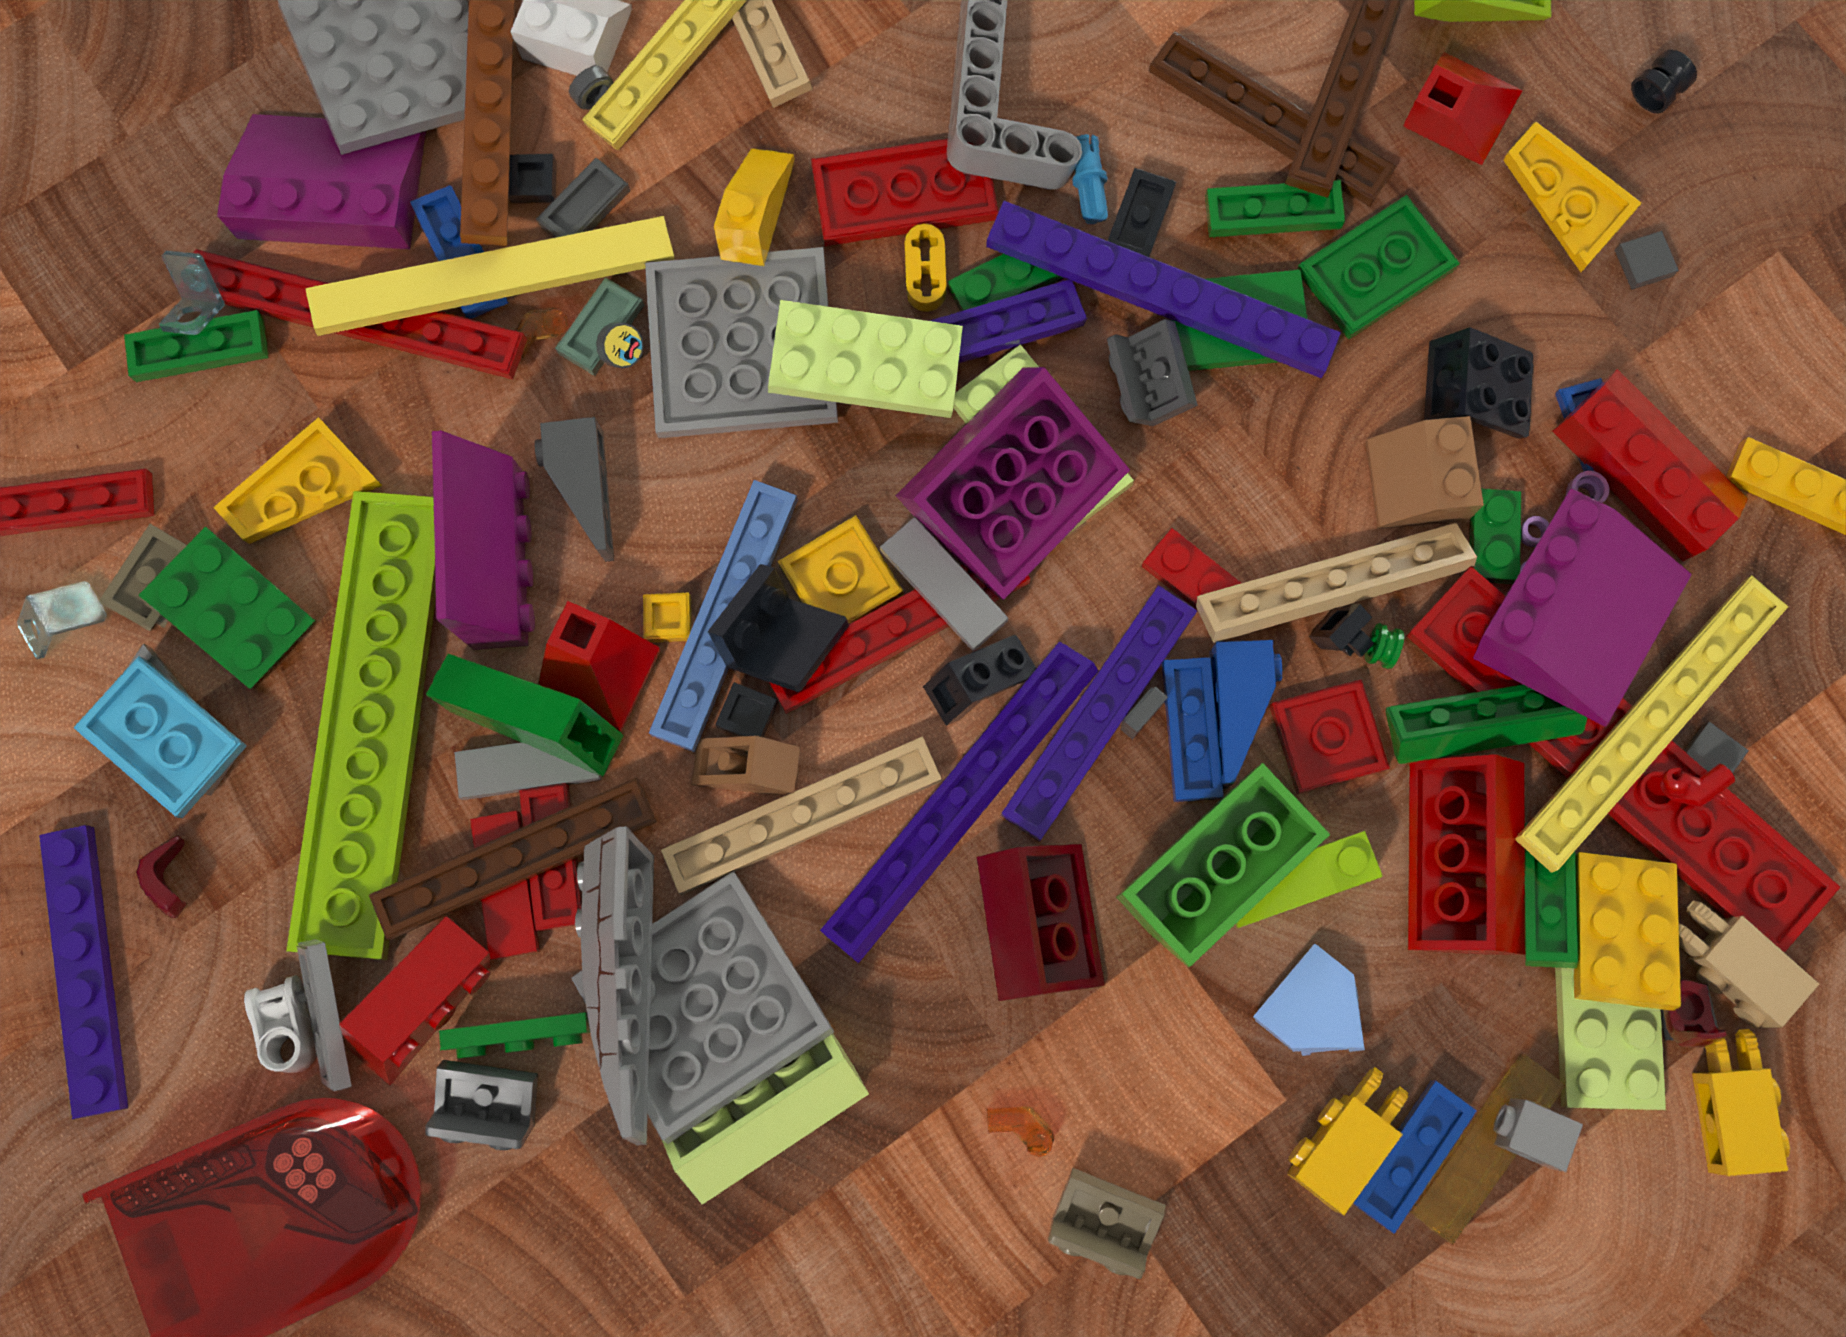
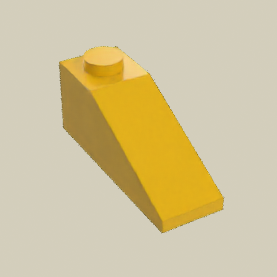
[714,148,795,266]

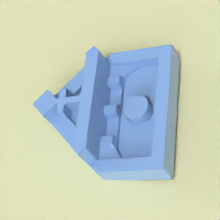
[1253,944,1365,1056]

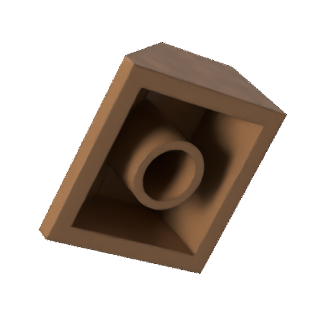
[1365,416,1484,529]

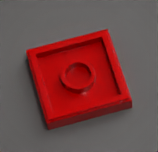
[1269,679,1390,795]

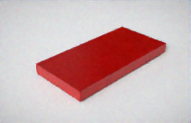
[811,138,998,246]

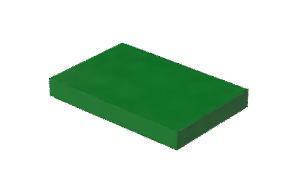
[1297,195,1460,340]
[1169,270,1307,371]

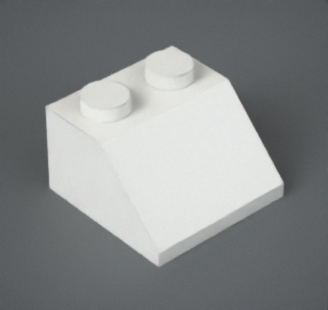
[511,0,632,76]

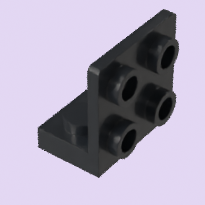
[1424,327,1533,439]
[707,564,849,692]

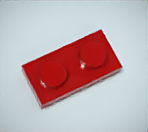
[1141,528,1241,611]

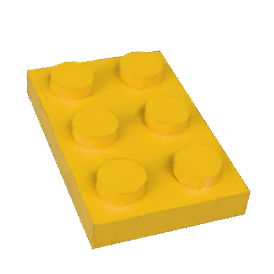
[1574,852,1681,1011]

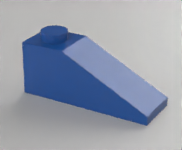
[1209,640,1282,789]

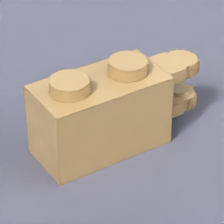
[1678,900,1819,1028]

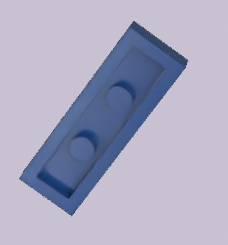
[410,185,508,319]
[1162,657,1223,802]
[1353,1080,1477,1234]

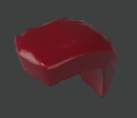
[136,835,187,918]
[1663,979,1727,1048]

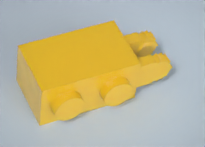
[1692,1029,1790,1176]
[1286,1067,1409,1215]

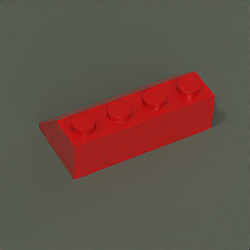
[1552,369,1748,562]
[1408,754,1525,955]

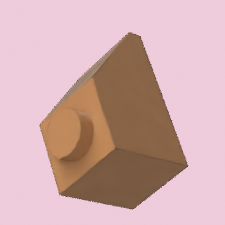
[691,736,800,794]

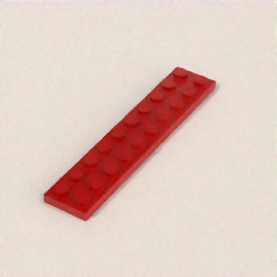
[1406,566,1841,953]

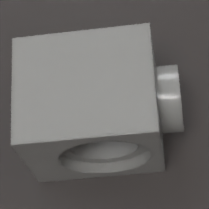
[1494,1098,1583,1172]

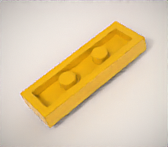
[1726,437,1846,535]

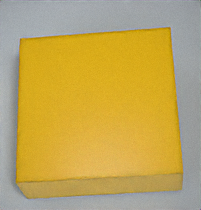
[643,592,692,643]

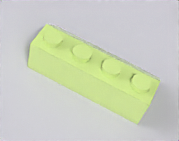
[662,1034,869,1205]

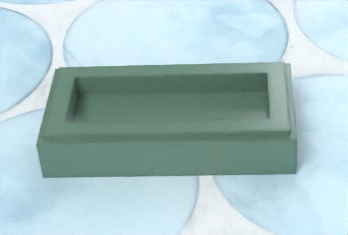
[555,277,644,376]

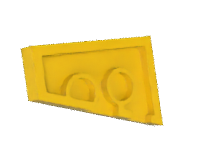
[1503,122,1642,272]
[213,417,382,544]

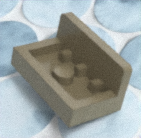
[98,524,187,631]
[1048,1168,1165,1279]

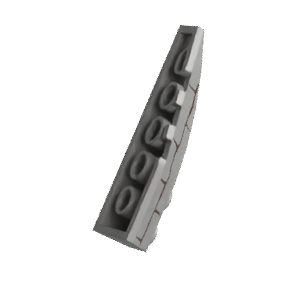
[575,827,654,1145]

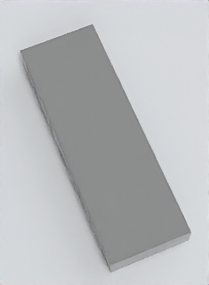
[880,517,1008,652]
[454,742,602,800]
[297,939,352,1091]

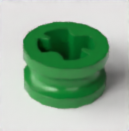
[1365,623,1404,669]

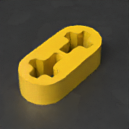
[905,224,946,312]

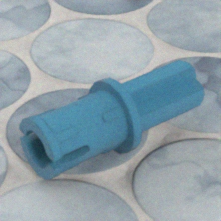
[1072,134,1108,225]

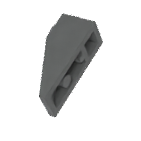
[535,417,614,562]

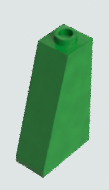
[426,653,624,777]

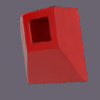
[1403,52,1523,165]
[538,601,661,733]

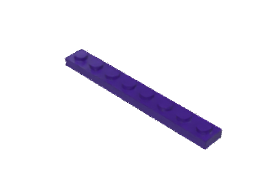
[986,201,1341,378]
[820,641,1099,963]

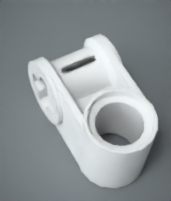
[244,975,317,1073]

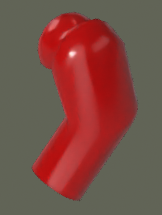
[1660,763,1736,807]

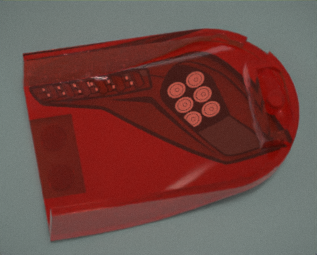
[82,1098,422,1337]

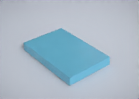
[74,656,247,819]

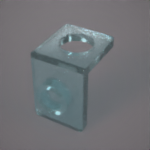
[159,251,225,335]
[17,581,107,659]

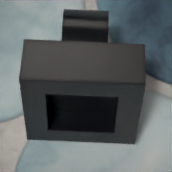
[1309,604,1374,657]

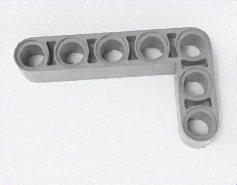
[947,0,1082,189]

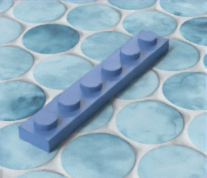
[649,480,798,753]

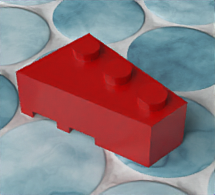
[339,916,491,1086]

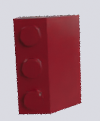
[977,844,1105,1001]

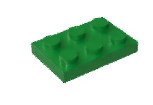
[138,526,316,689]

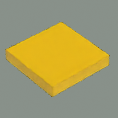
[777,516,904,624]

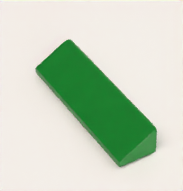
[1385,684,1587,764]

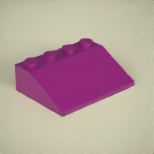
[217,114,426,250]
[895,367,1130,600]
[432,430,535,650]
[1473,488,1692,727]

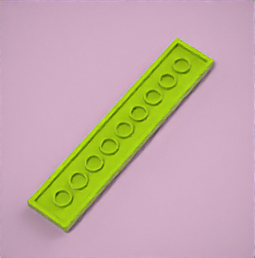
[286,491,436,960]

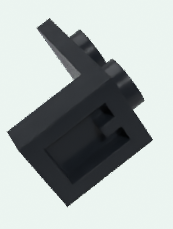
[923,635,1037,726]

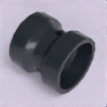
[1631,49,1697,114]

